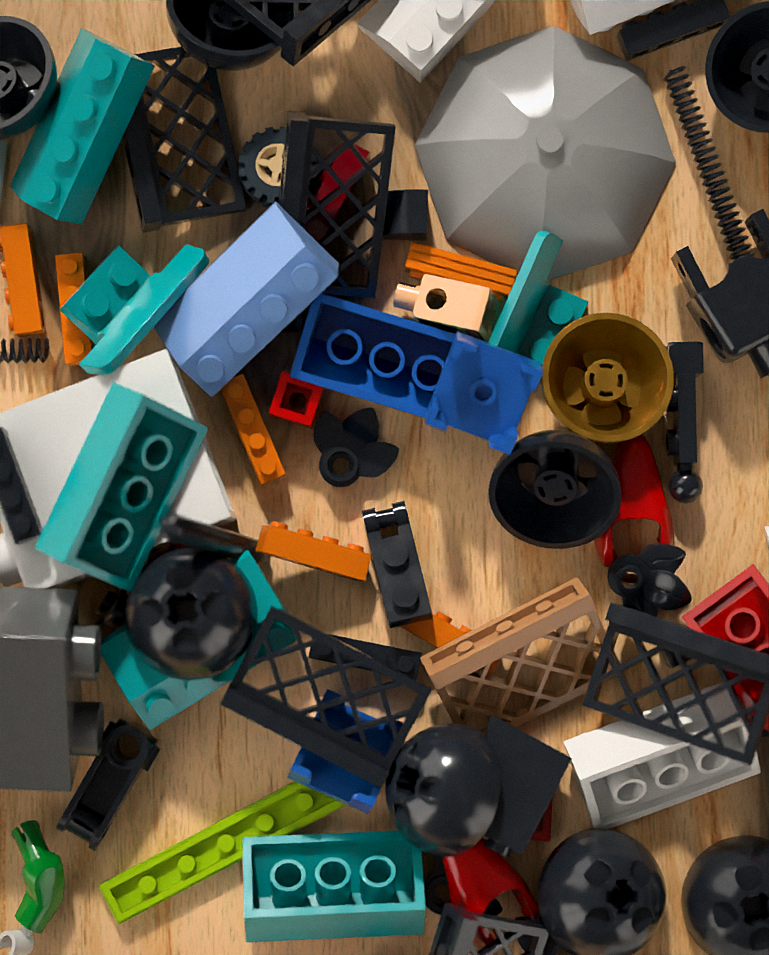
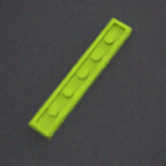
[98,781,346,925]

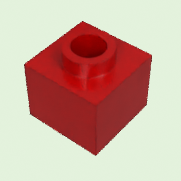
[269,371,325,429]

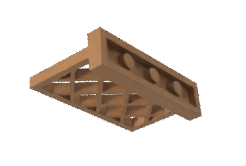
[420,577,621,736]

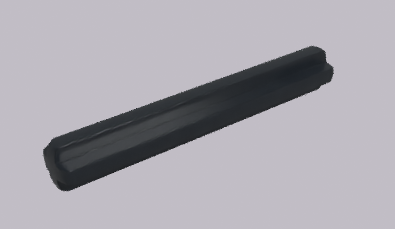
[160,513,270,564]

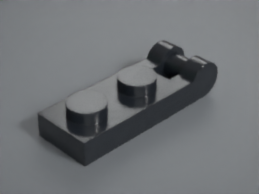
[362,501,433,629]

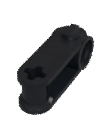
[56,718,161,851]

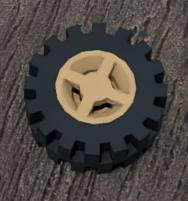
[238,127,317,208]

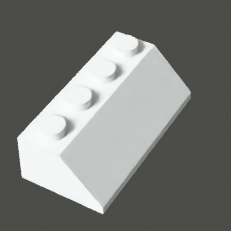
[357,0,496,83]
[563,682,761,829]

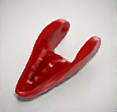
[594,434,674,567]
[442,837,540,949]

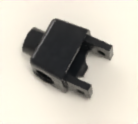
[671,209,769,379]

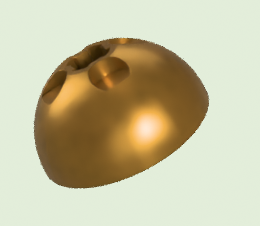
[541,313,674,443]

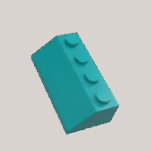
[10,28,155,225]
[34,382,208,592]
[101,550,302,730]
[242,830,426,943]

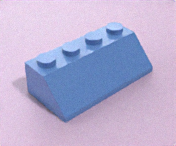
[154,201,339,397]

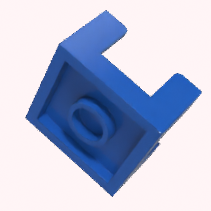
[425,331,543,455]
[288,689,402,814]

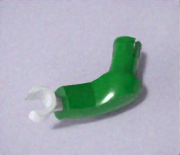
[0,820,65,955]

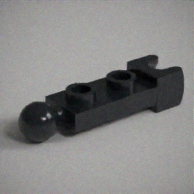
[665,342,704,504]

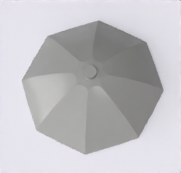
[415,26,676,280]

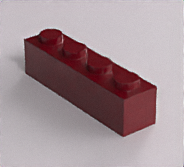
[304,144,370,242]

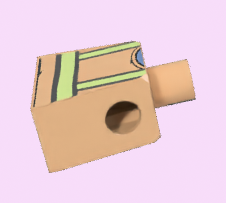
[393,274,500,343]

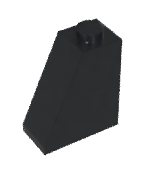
[484,715,572,858]

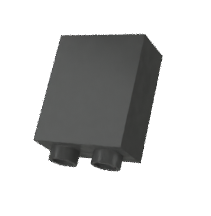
[0,587,104,792]

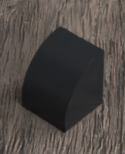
[375,189,428,241]

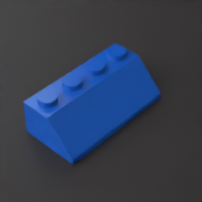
[289,293,456,418]

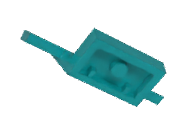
[488,230,589,378]
[59,244,209,375]

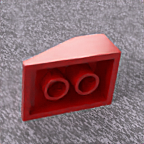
[682,564,769,732]

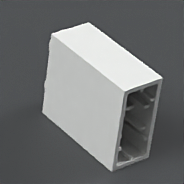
[0,349,237,589]

